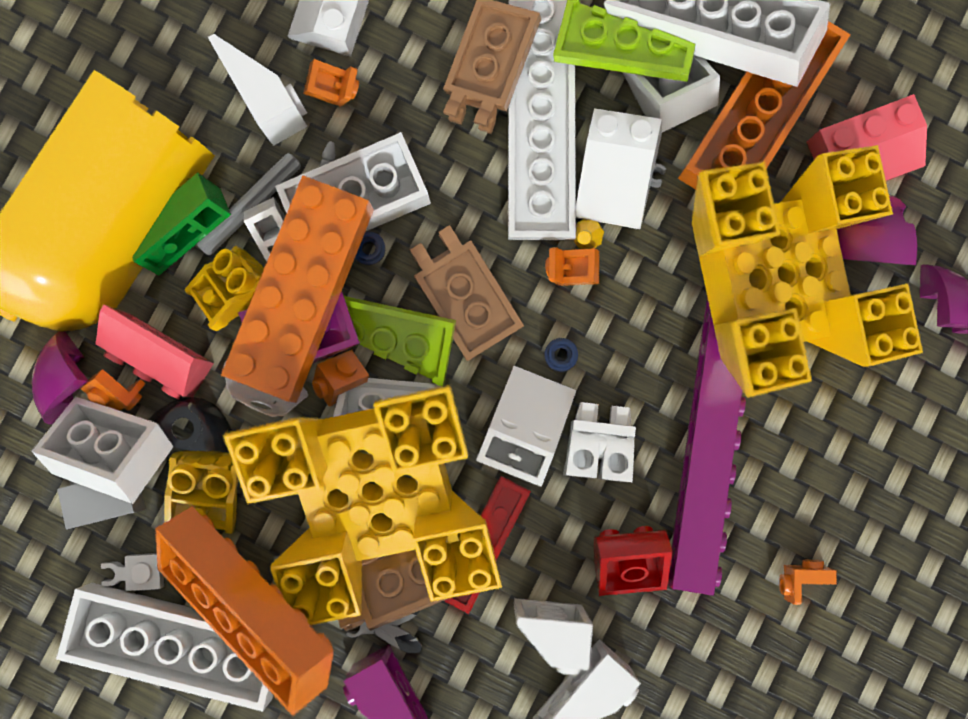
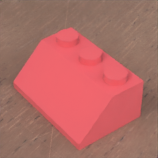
[807,94,927,181]
[95,305,214,399]

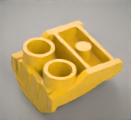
[184,245,264,331]
[164,450,238,534]

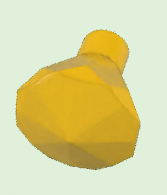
[573,219,604,249]

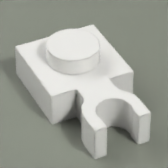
[101,553,164,591]

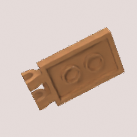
[443,0,542,134]
[410,225,524,361]
[338,550,449,632]

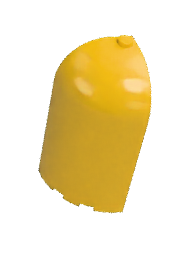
[0,70,215,331]

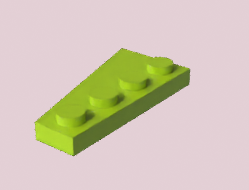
[553,0,695,82]
[344,296,456,387]

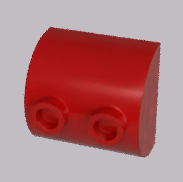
[594,526,672,596]

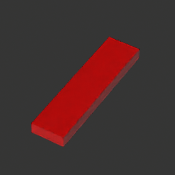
[444,476,531,614]

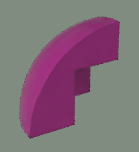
[836,195,917,265]
[920,264,968,334]
[32,331,88,424]

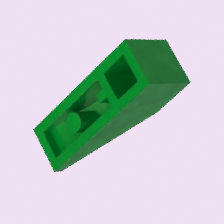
[132,172,231,276]

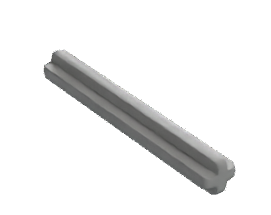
[197,153,301,255]

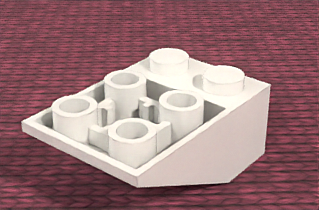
[476,366,576,487]

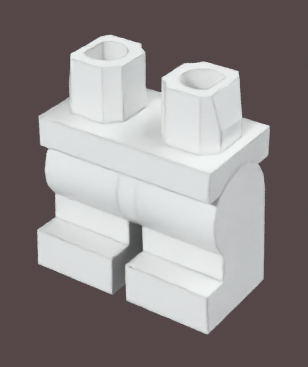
[563,402,636,482]

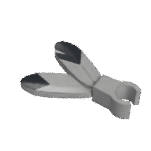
[346,611,422,653]

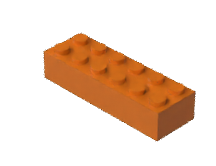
[678,21,851,190]
[221,175,374,403]
[156,506,334,716]

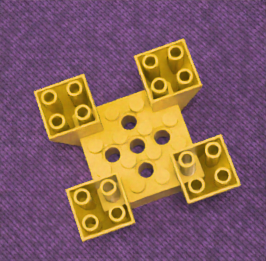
[692,145,923,397]
[224,385,502,625]

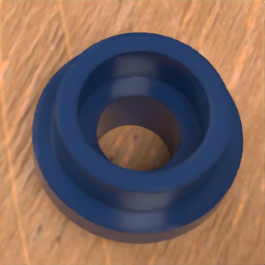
[355,232,386,265]
[544,338,578,372]

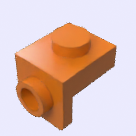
[303,59,359,107]
[545,247,599,286]
[312,350,369,407]
[80,369,146,411]
[779,559,837,605]

